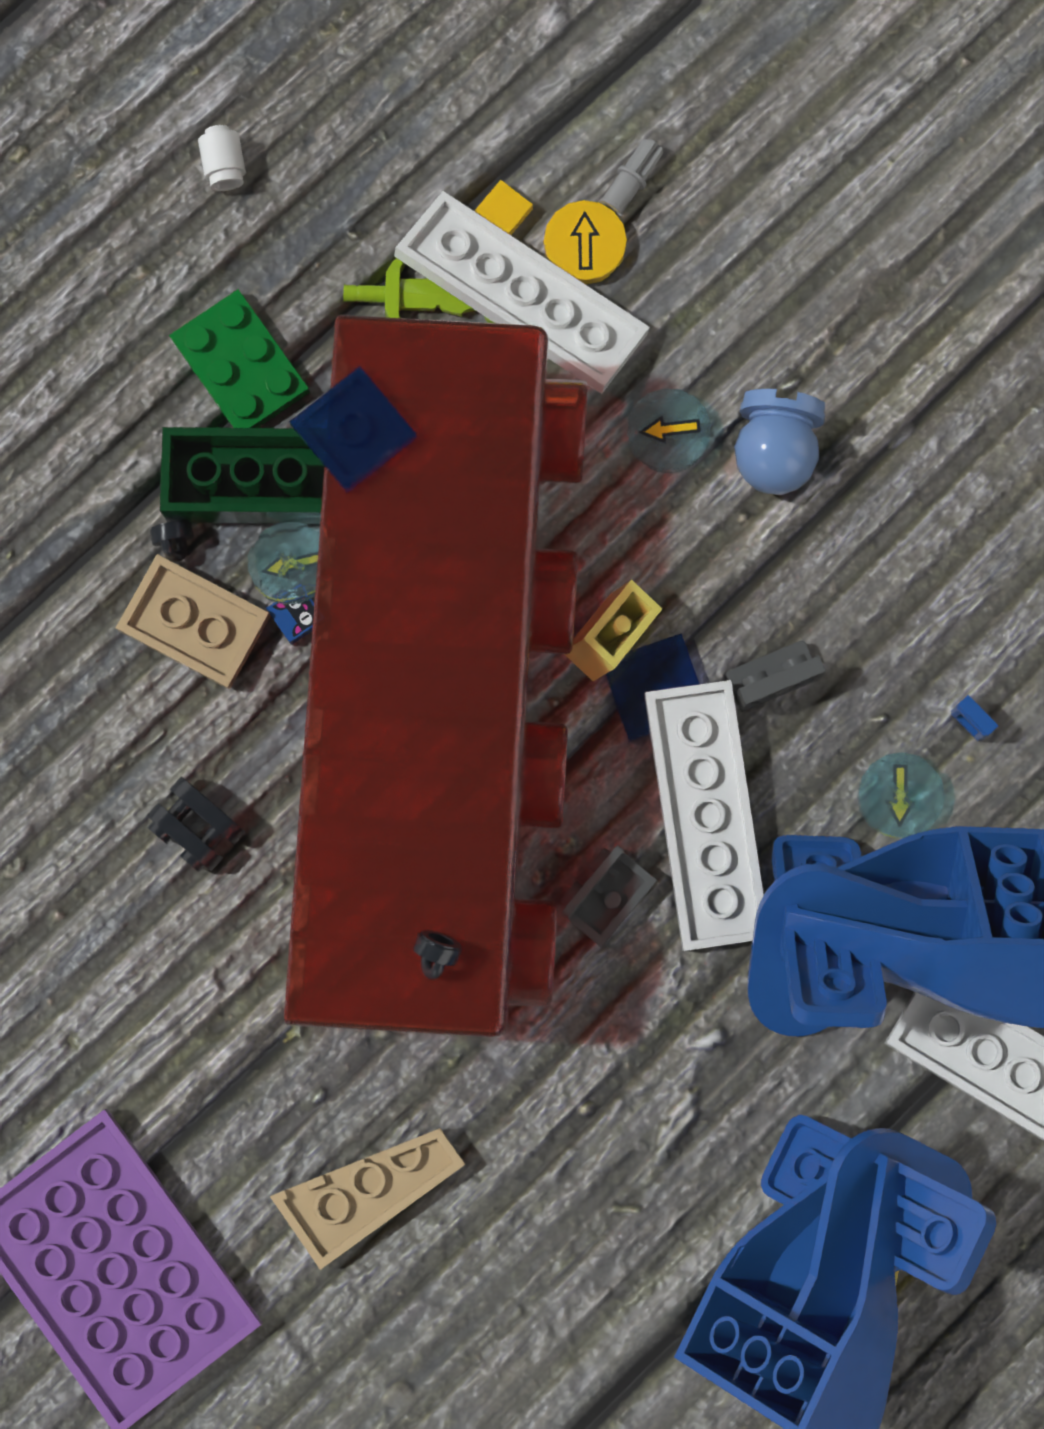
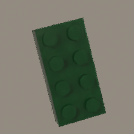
[160,427,338,524]

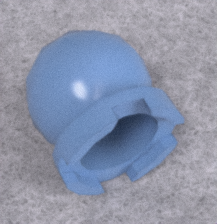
[734,389,825,495]

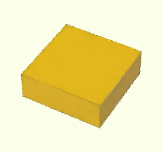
[475,180,533,235]

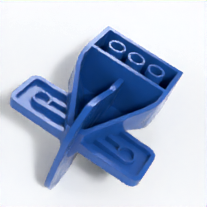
[747,826,1044,1036]
[674,1115,996,1429]

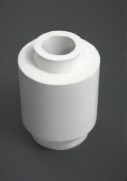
[198,125,246,191]

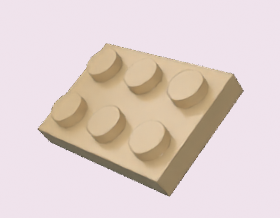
[116,554,271,690]

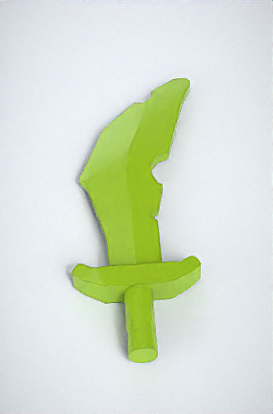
[343,258,498,333]

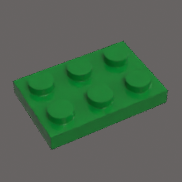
[169,289,310,428]

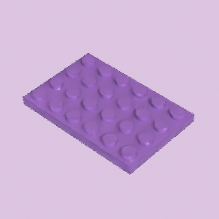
[0,1109,263,1429]

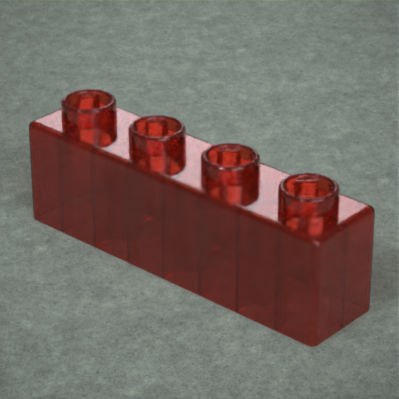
[284,315,588,1040]

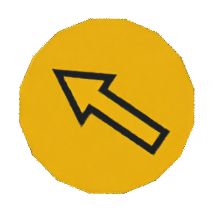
[543,200,627,285]

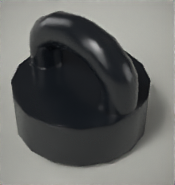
[150,520,194,562]
[413,930,462,980]

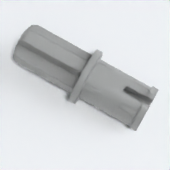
[599,139,663,218]

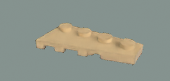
[270,1128,466,1270]

